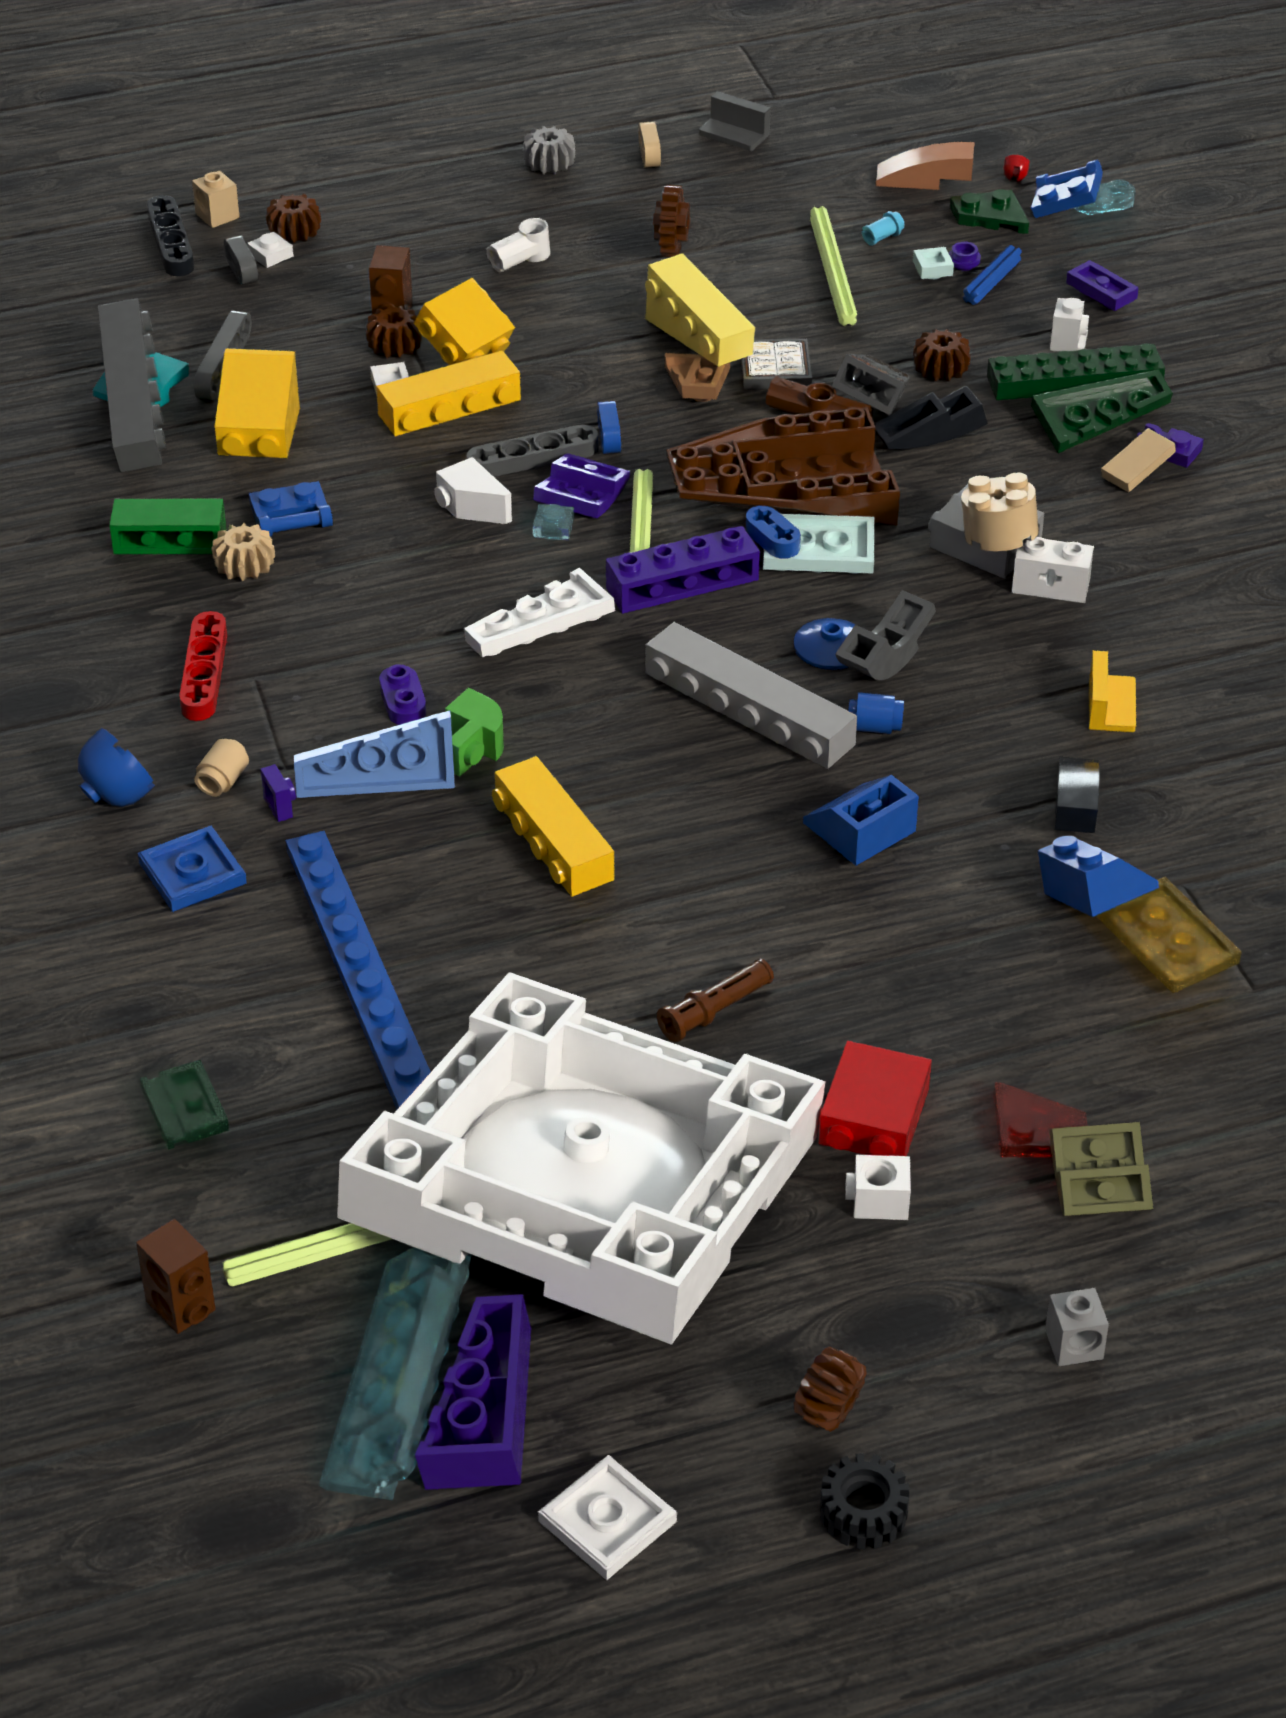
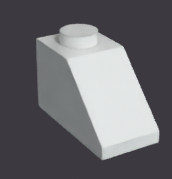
[434,457,512,524]

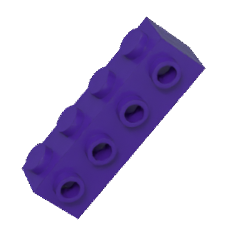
[606,526,760,614]

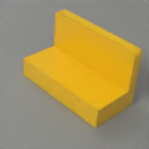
[1089,651,1136,732]

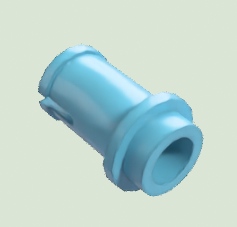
[862,211,904,246]

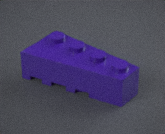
[415,1294,531,1490]

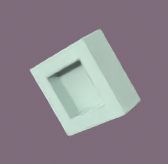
[913,247,954,280]

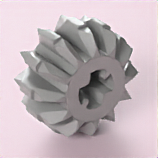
[523,126,575,174]

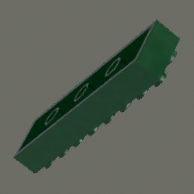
[987,343,1165,401]

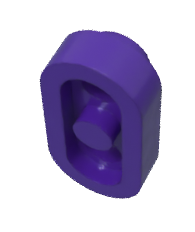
[379,664,426,725]

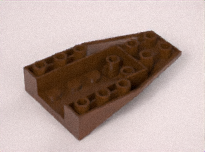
[666,407,900,526]

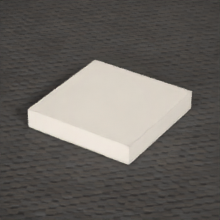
[538,1455,677,1580]

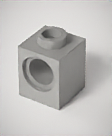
[1045,1288,1109,1366]

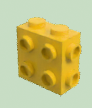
[414,278,515,365]

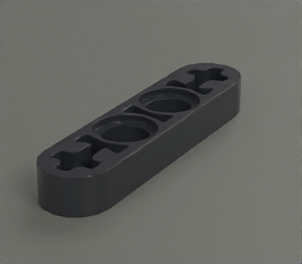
[147,195,194,276]

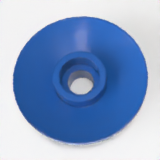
[794,618,856,670]

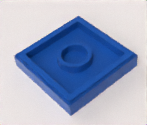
[138,825,247,912]

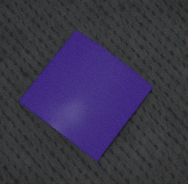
[533,453,630,519]

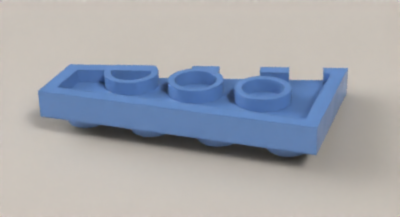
[294,710,455,798]

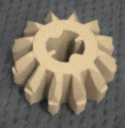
[212,522,275,582]

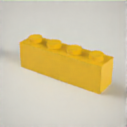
[376,350,521,436]
[492,756,614,897]

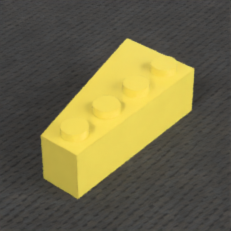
[645,253,755,367]

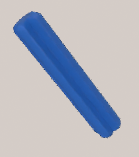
[963,245,1022,305]

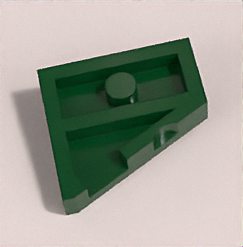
[950,189,1029,234]

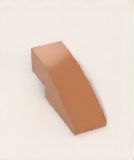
[876,142,974,190]

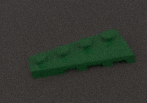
[1031,370,1173,453]

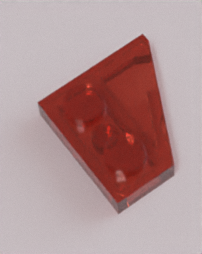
[994,1082,1088,1157]

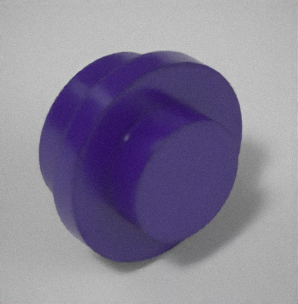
[949,242,981,271]

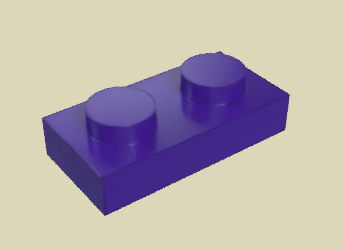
[1066,260,1139,311]

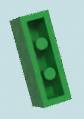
[110,498,226,554]

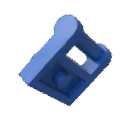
[1031,160,1103,218]
[249,481,333,537]

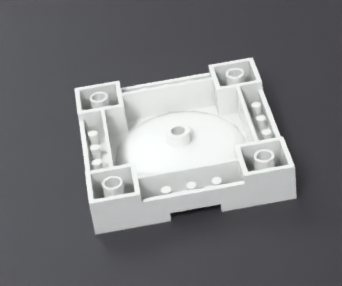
[337,972,825,1345]

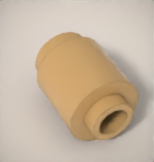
[194,739,249,797]

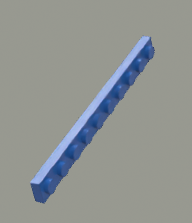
[286,831,431,1110]

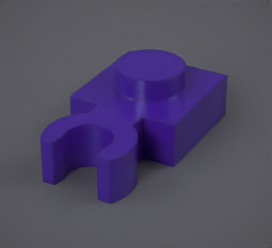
[1137,423,1204,468]

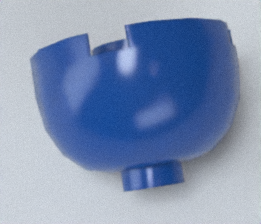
[78,728,155,807]

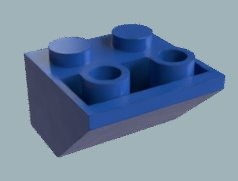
[803,775,919,866]

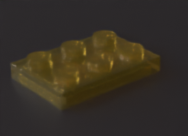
[1097,877,1242,994]

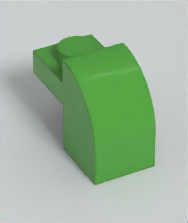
[445,688,504,777]

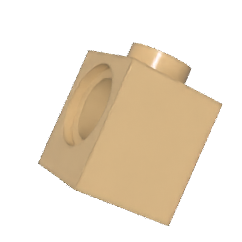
[192,171,240,228]

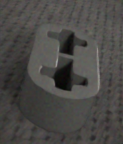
[224,235,258,284]

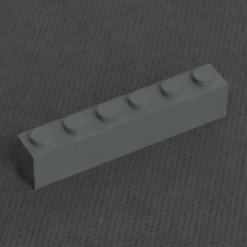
[98,298,167,472]

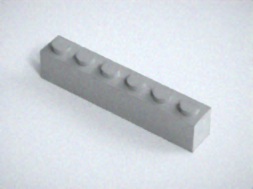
[645,622,857,769]

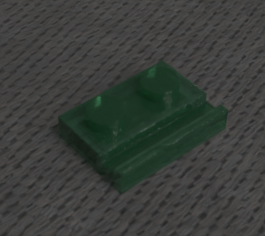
[140,1060,229,1150]

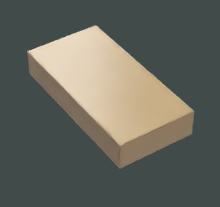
[1101,428,1176,493]

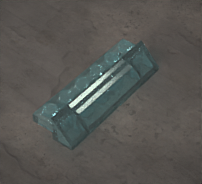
[319,1247,472,1500]

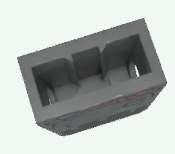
[832,354,910,415]

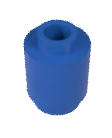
[848,692,904,734]

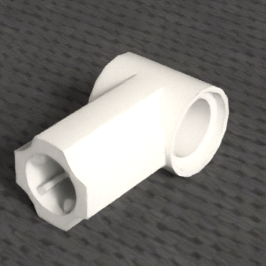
[486,218,550,273]

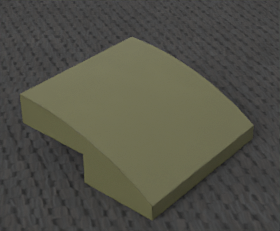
[1049,1122,1153,1217]

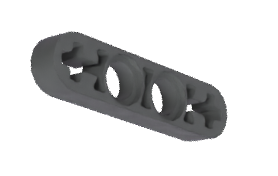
[194,310,252,400]
[466,425,598,477]

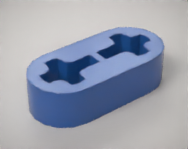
[597,401,621,454]
[746,506,801,559]

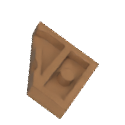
[664,353,730,402]

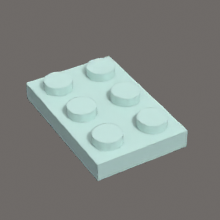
[763,514,874,574]

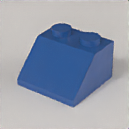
[1038,836,1159,917]

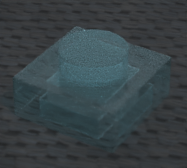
[533,504,574,540]

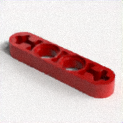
[180,611,227,721]

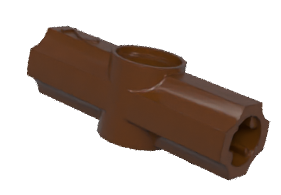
[766,376,874,418]

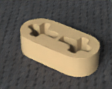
[638,122,661,168]

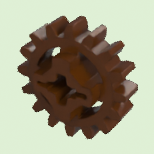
[653,185,691,257]

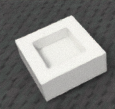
[247,232,293,268]
[370,362,409,395]

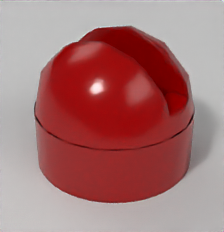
[1003,155,1030,182]

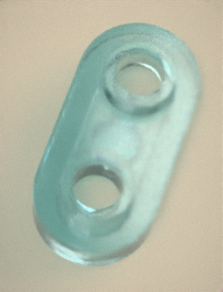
[1075,179,1136,214]

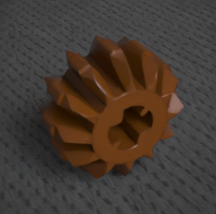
[266,193,321,243]
[366,306,422,358]
[913,329,971,382]
[794,1346,867,1432]

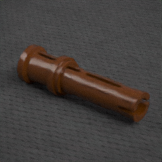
[657,958,774,1043]

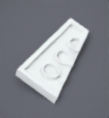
[464,568,615,657]

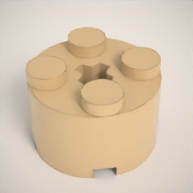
[961,473,1039,551]

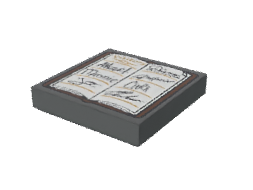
[741,339,812,390]

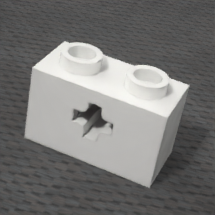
[1012,537,1094,603]

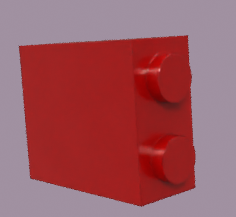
[819,1041,932,1156]

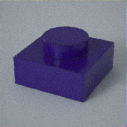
[261,764,296,822]

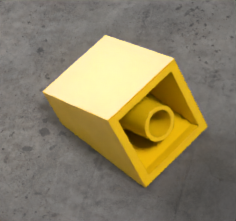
[215,349,300,458]

